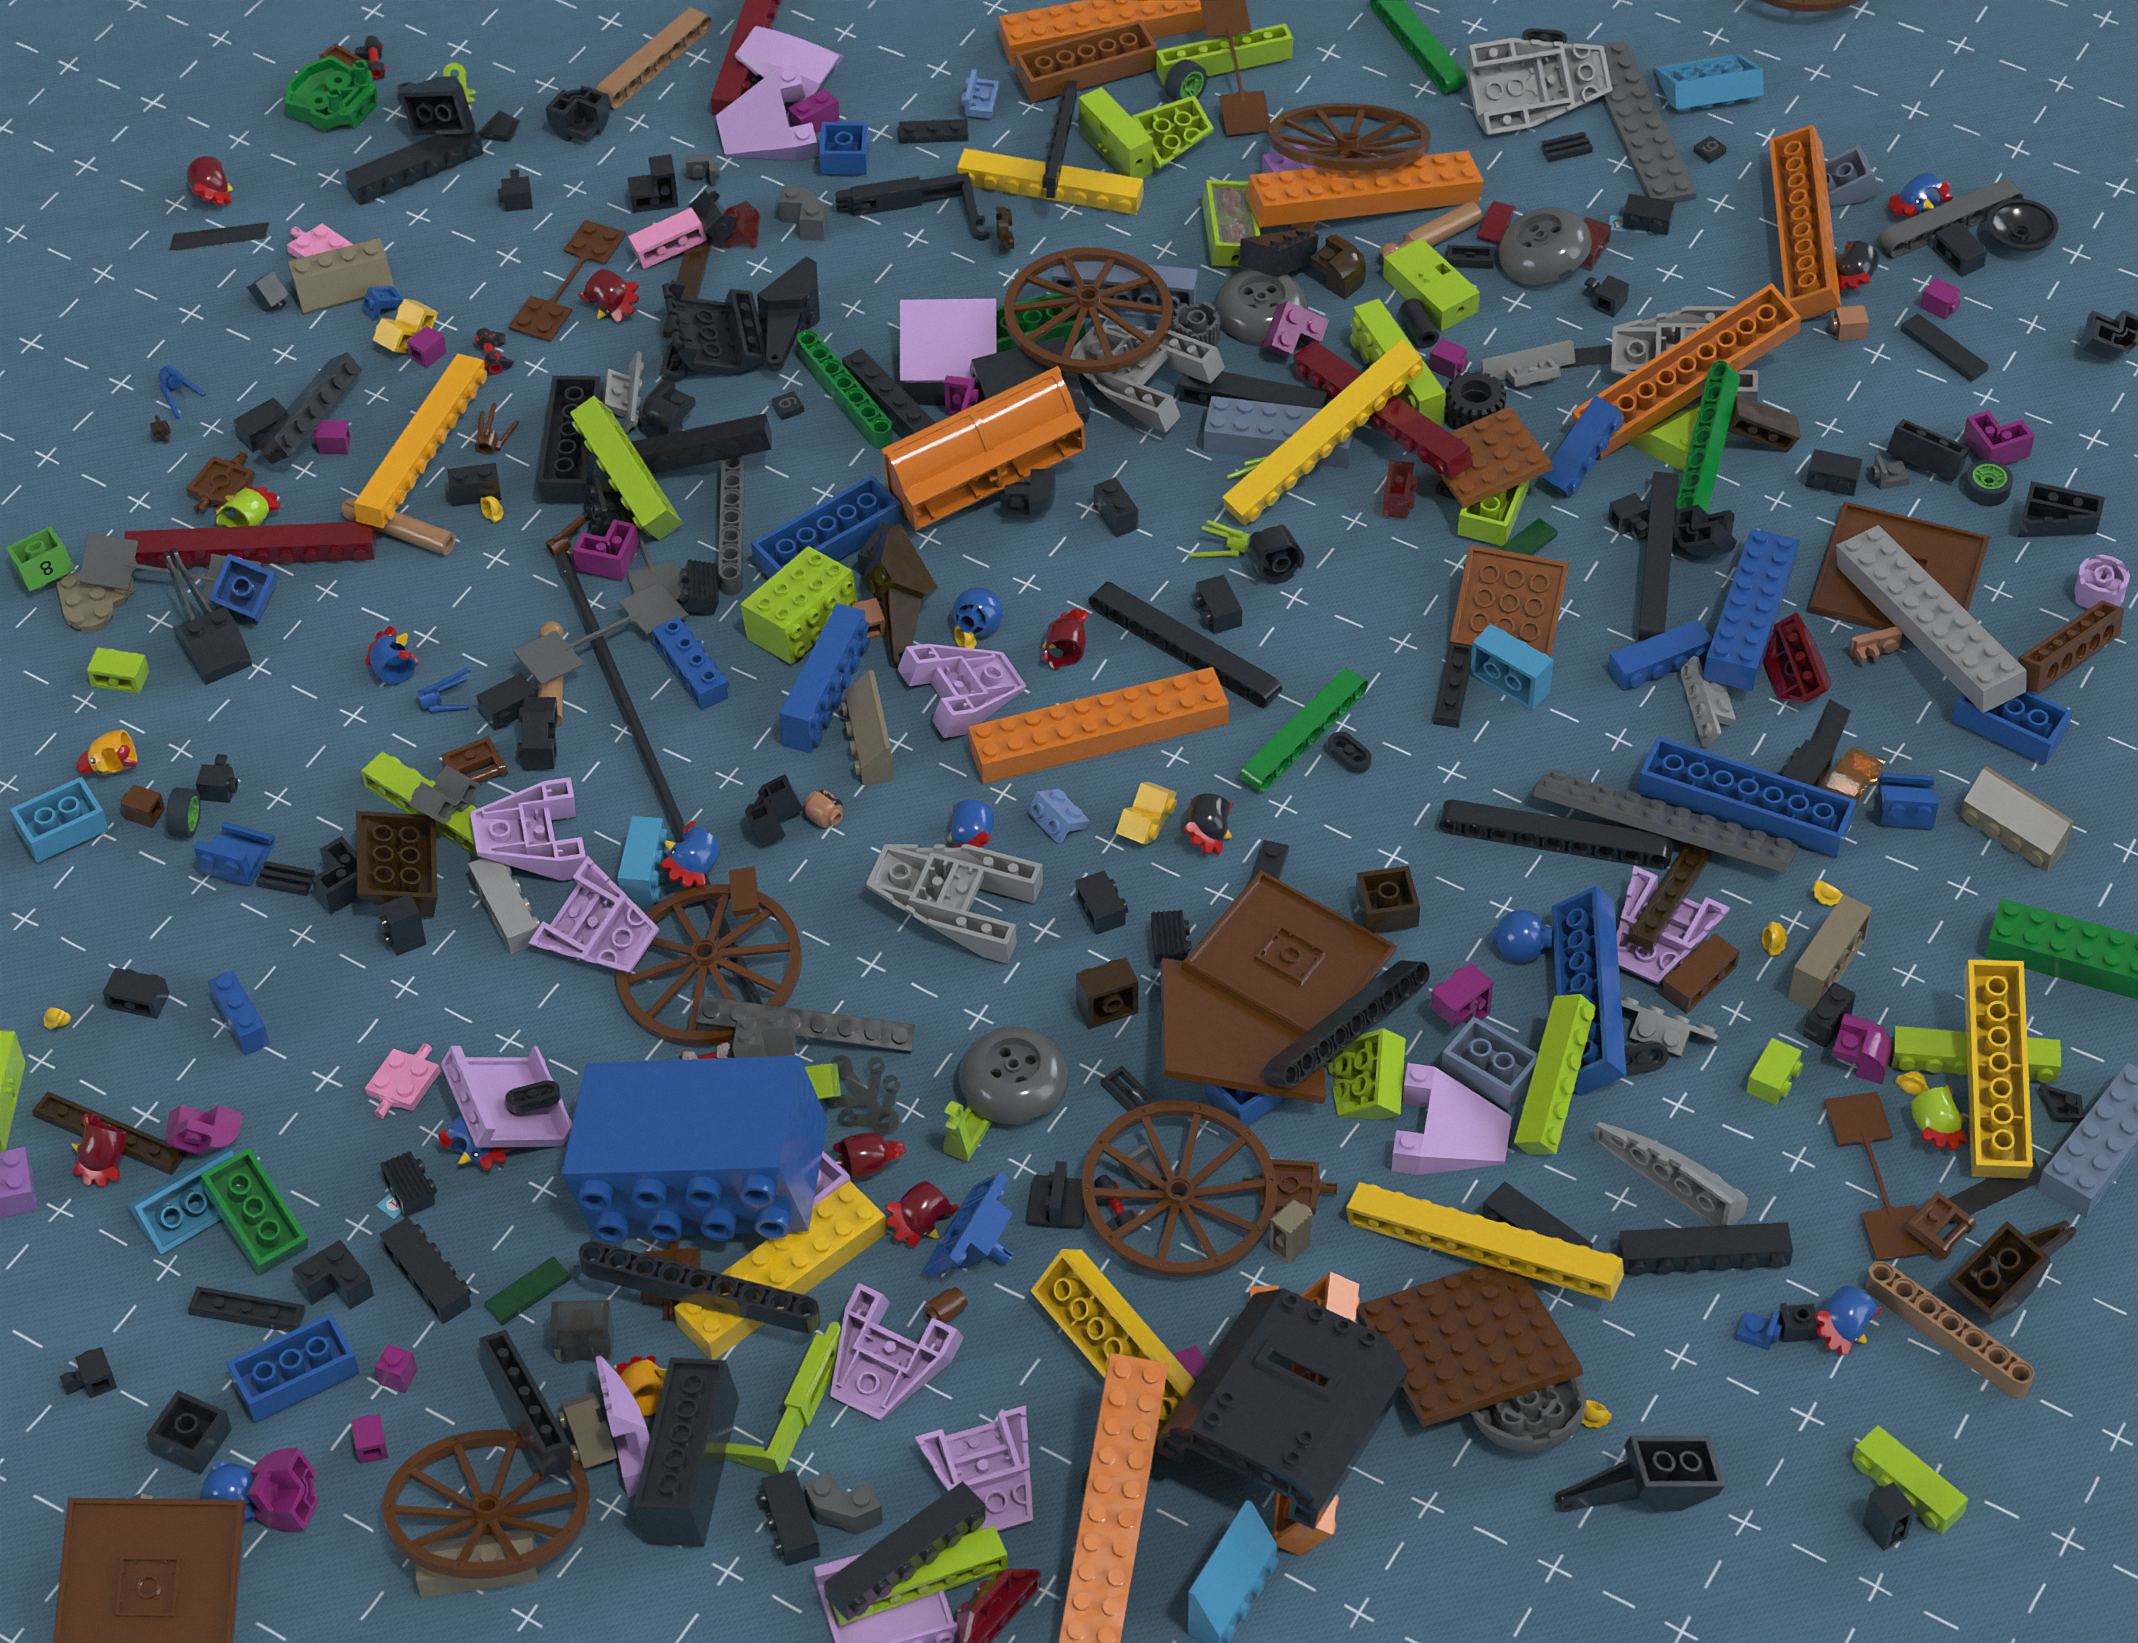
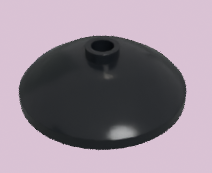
[1987,199,2058,252]

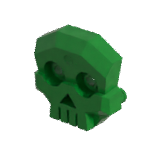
[285,56,378,131]

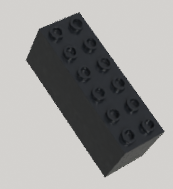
[633,1357,739,1547]

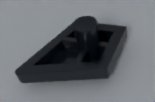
[478,110,520,141]
[2039,1084,2084,1121]

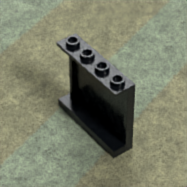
[969,336,1091,424]

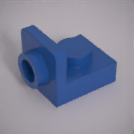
[363,286,403,320]
[1736,1311,1783,1351]

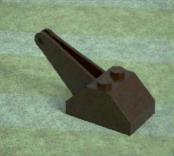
[864,524,938,668]
[1948,1220,2077,1322]

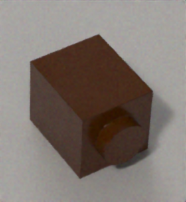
[121,784,165,828]

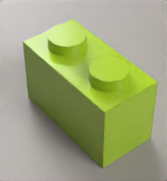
[87,647,149,694]
[1746,1038,1803,1105]

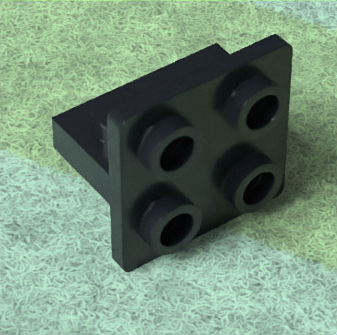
[584,476,628,537]
[1028,1161,1085,1229]

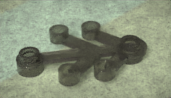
[824,1055,901,1134]

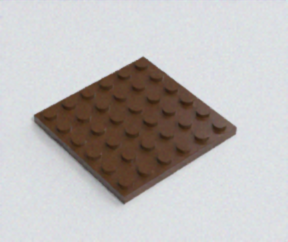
[1356,1264,1583,1427]

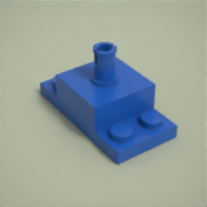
[922,1172,1014,1277]

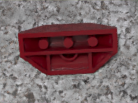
[1764,612,1832,703]
[957,1568,1041,1643]

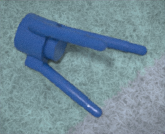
[158,365,205,419]
[417,667,471,714]

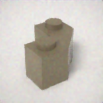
[558,1392,617,1469]

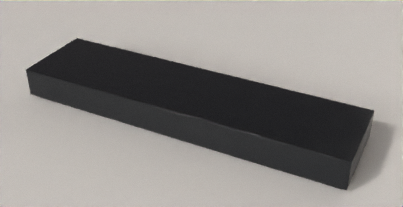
[1901,313,1989,382]
[1433,642,1472,728]
[188,1286,306,1332]

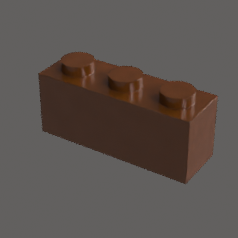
[1662,933,1740,1014]

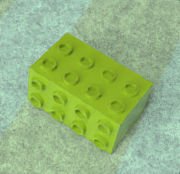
[740,546,858,665]

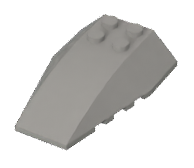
[1467,38,1612,135]

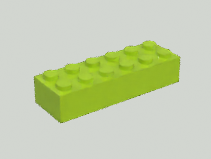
[1350,298,1446,427]
[570,396,683,541]

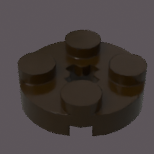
[996,205,1015,253]

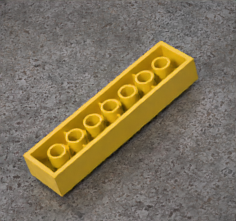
[1964,960,2033,1179]
[674,1180,887,1360]
[1031,1249,1195,1441]

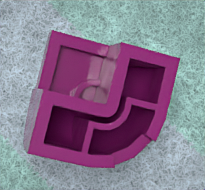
[1832,1013,1892,1084]
[166,1105,243,1154]
[247,1447,319,1531]

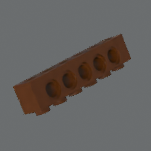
[2018,600,2124,693]

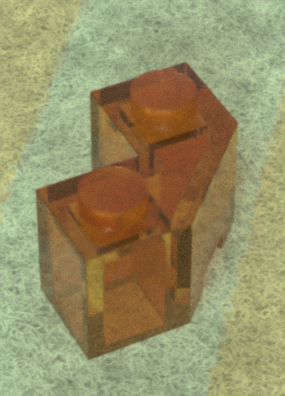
[1823,747,1886,807]

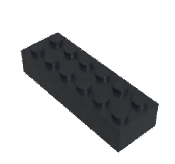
[537,375,603,503]

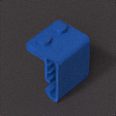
[1879,772,1939,829]
[194,822,275,886]

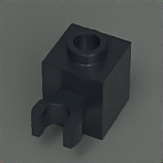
[498,169,533,212]
[1583,275,1629,318]
[1608,493,1649,540]
[196,754,238,803]
[60,1347,117,1398]

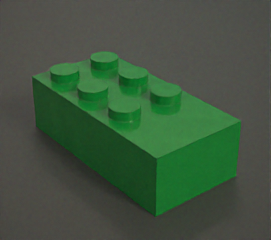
[996,293,1086,353]
[201,1147,308,1276]

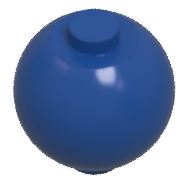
[953,587,1003,637]
[1493,910,1553,963]
[202,1461,256,1526]

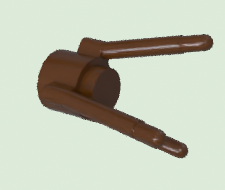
[475,403,519,455]
[545,515,588,558]

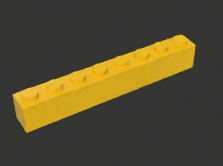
[957,148,1143,215]

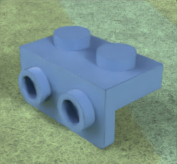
[961,69,1000,119]
[1027,789,1090,843]

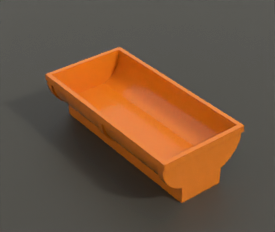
[881,366,1086,531]

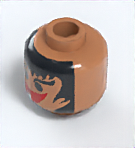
[804,790,843,828]

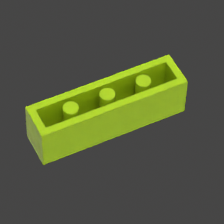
[1852,1425,1969,1535]

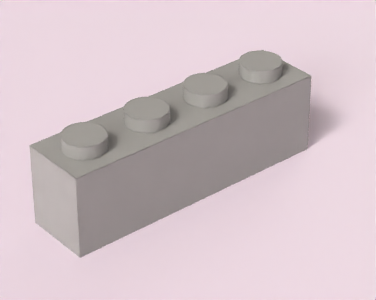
[468,858,540,955]

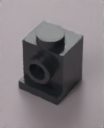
[1778,1303,1820,1343]

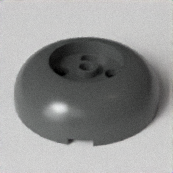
[1498,207,1592,284]
[1214,269,1309,346]
[959,1026,1068,1124]
[1471,1377,1586,1452]

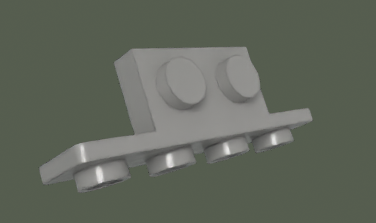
[1481,340,1575,387]
[602,351,644,435]
[1680,656,1736,748]
[1621,996,1720,1057]

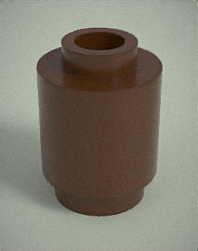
[924,1287,968,1324]

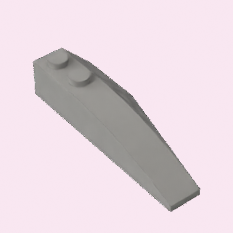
[1594,1122,1748,1226]

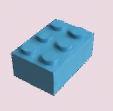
[1470,624,1553,711]
[10,776,109,863]
[618,816,669,912]

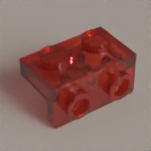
[722,200,760,249]

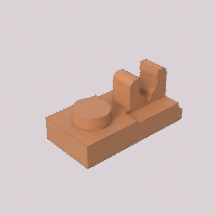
[1848,626,1903,665]

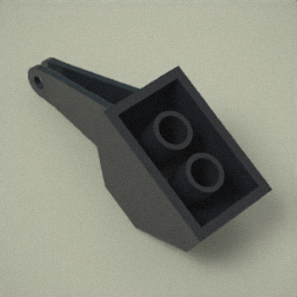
[397,76,476,135]
[757,256,820,371]
[162,547,252,685]
[1554,1436,1725,1512]

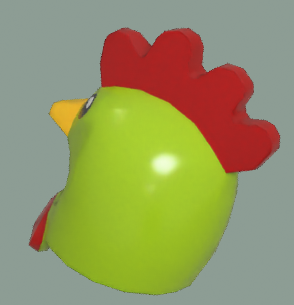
[214,485,280,527]
[1910,1085,1968,1151]

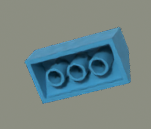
[127,1148,235,1255]

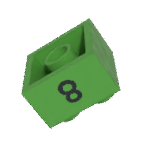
[5,526,75,591]

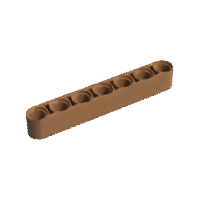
[596,7,712,109]
[1866,1261,2034,1398]

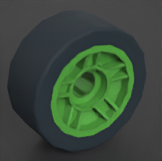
[1164,59,1207,101]
[1964,460,2013,506]
[166,787,201,838]

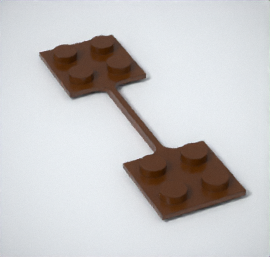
[1200,0,1270,137]
[508,220,627,342]
[1824,1092,1931,1261]

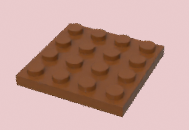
[1440,406,1553,509]
[1450,545,1569,658]

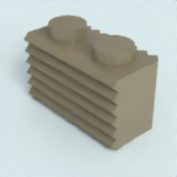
[1269,1199,1313,1264]

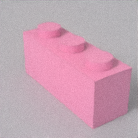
[628,207,707,269]

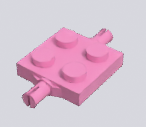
[287,223,354,259]
[365,1043,441,1119]

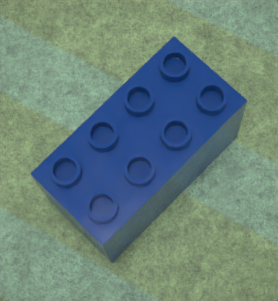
[562,1055,828,1243]

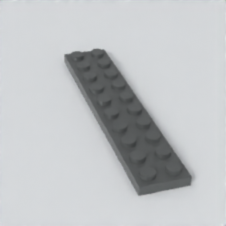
[1599,41,1697,203]
[1534,769,1798,873]

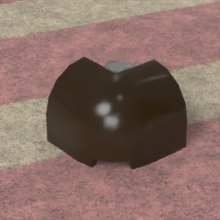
[1310,235,1366,300]

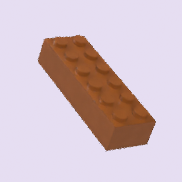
[1015,19,1158,103]

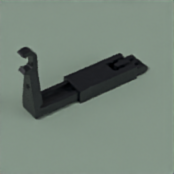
[835,172,989,241]

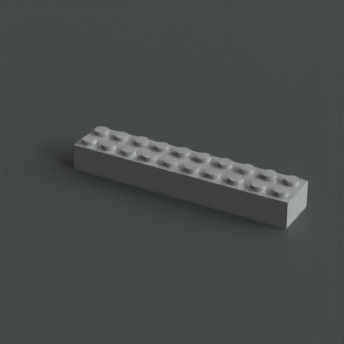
[1836,525,2027,713]

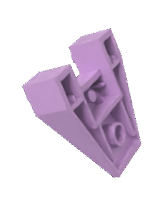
[716,64,819,161]
[898,644,1026,738]
[470,777,586,881]
[1391,1063,1512,1175]
[830,1283,964,1421]

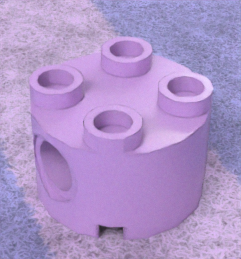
[2074,555,2130,609]

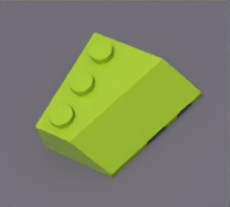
[1132,95,1214,168]
[1627,403,1701,472]
[1328,1028,1406,1121]

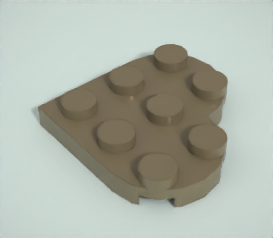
[55,572,135,633]

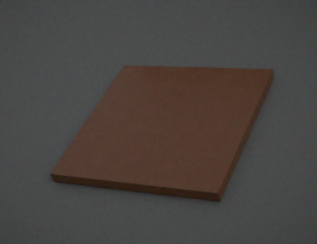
[1808,501,1990,637]
[1181,870,1398,1036]
[1160,958,1326,1104]
[53,1498,246,1643]

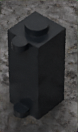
[688,190,737,245]

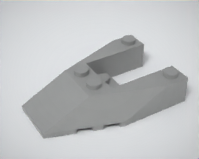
[1611,306,1758,401]
[1070,324,1225,433]
[866,844,1043,964]

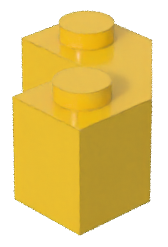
[373,299,439,354]
[1115,782,1177,844]

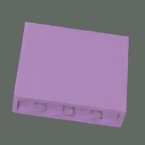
[900,299,997,389]
[441,1046,572,1147]
[814,1553,959,1643]

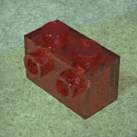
[1383,460,1418,519]

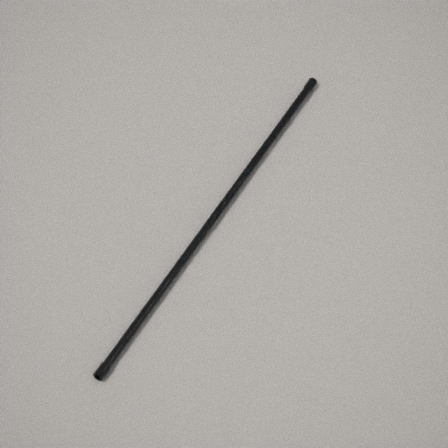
[555,552,763,1004]

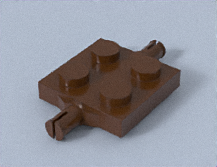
[186,451,256,514]
[1242,1159,1337,1215]
[641,1238,701,1321]

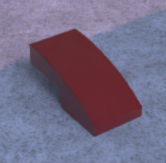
[1478,200,1516,245]

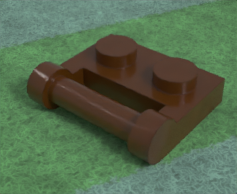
[441,736,508,783]
[1905,1191,1976,1260]

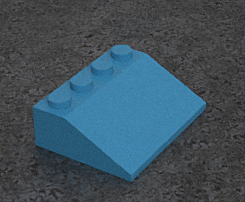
[1654,54,1764,111]
[1188,1500,1279,1643]

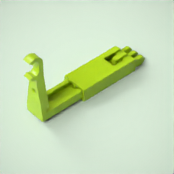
[943,1055,1009,1162]
[725,1322,841,1474]

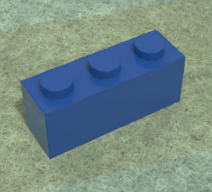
[208,970,270,1056]

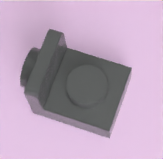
[685,154,720,186]
[1871,455,1910,489]
[1125,1144,1166,1190]

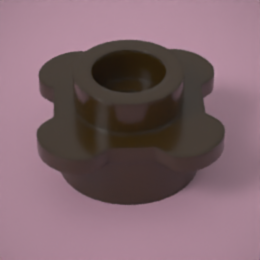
[150,415,171,443]

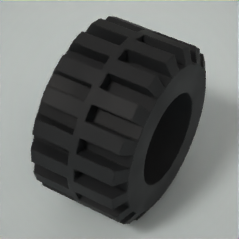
[1444,371,1506,429]

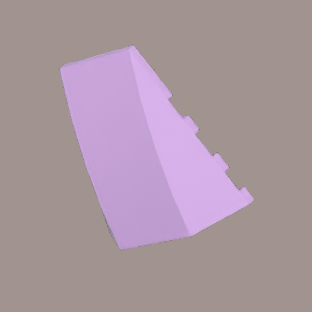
[735,26,844,104]
[528,855,660,973]
[1617,866,1730,985]
[595,1356,650,1497]
[915,1405,1033,1532]

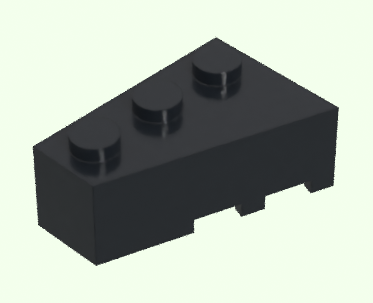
[1238,227,1319,277]
[2017,481,2105,538]

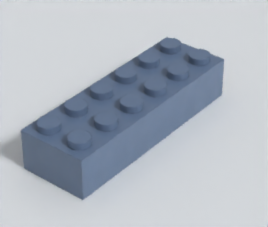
[1052,261,1198,321]
[1204,396,1355,468]
[2038,1063,2138,1218]

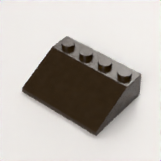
[356,811,438,917]

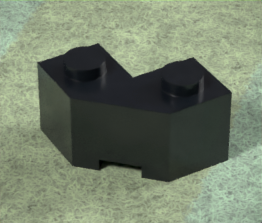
[518,697,558,769]
[745,774,803,848]

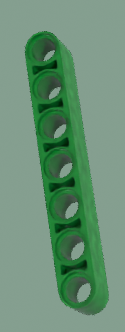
[1369,0,1467,94]
[797,330,893,450]
[1676,360,1740,513]
[1239,668,1369,793]

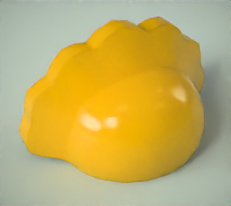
[480,496,504,523]
[954,625,977,649]
[1813,880,1843,906]
[1761,921,1787,956]
[43,1007,71,1030]
[1895,1071,1929,1096]
[1581,1400,1612,1428]

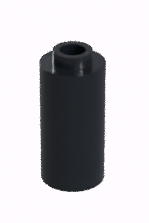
[1399,299,1439,348]

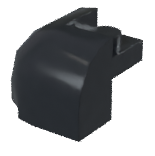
[546,86,610,143]
[2079,310,2138,360]
[639,380,696,438]
[1005,469,1056,519]
[1674,505,1737,557]

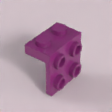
[944,375,979,416]

